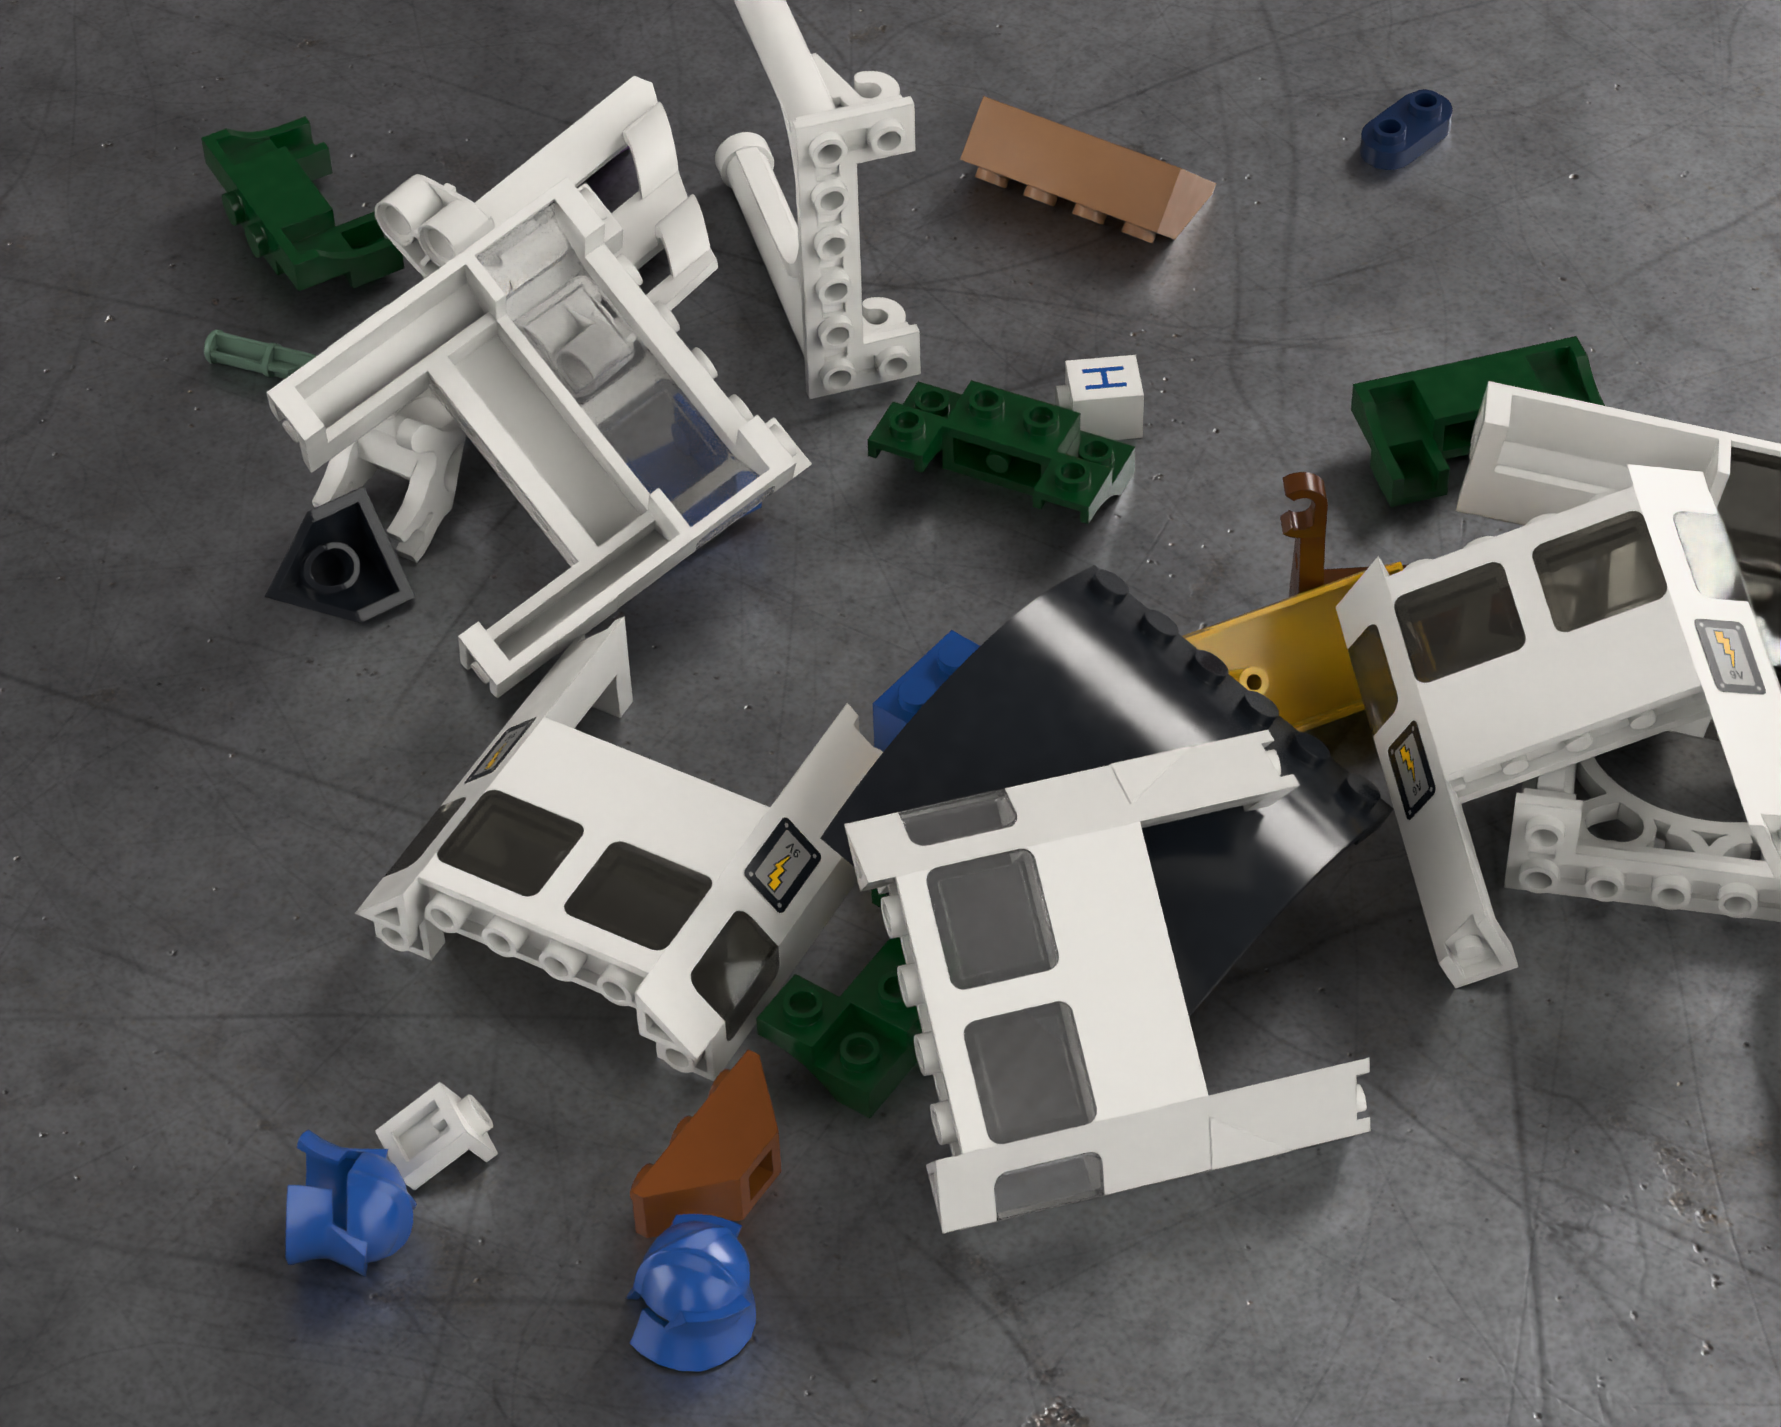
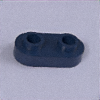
[1360,89,1453,170]

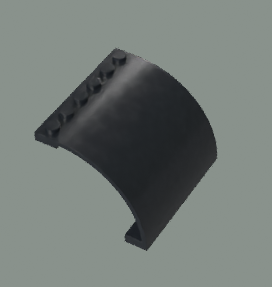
[820,565,1394,1049]

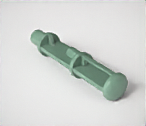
[204,329,318,379]

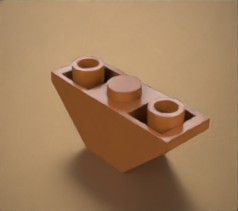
[630,1049,782,1238]

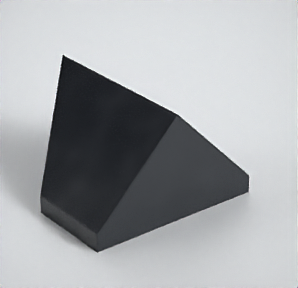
[265,486,415,623]

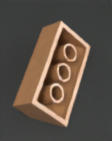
[960,96,1217,243]

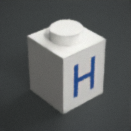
[1055,355,1144,440]

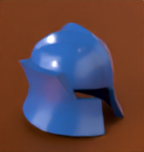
[285,1129,417,1277]
[625,1214,756,1372]

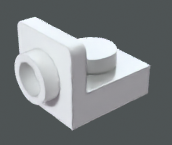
[375,1082,498,1190]

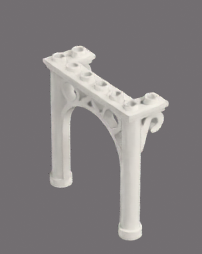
[715,0,921,399]
[1504,569,1781,922]

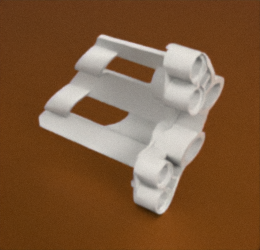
[375,76,718,400]

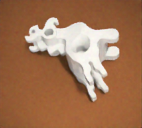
[312,388,466,563]

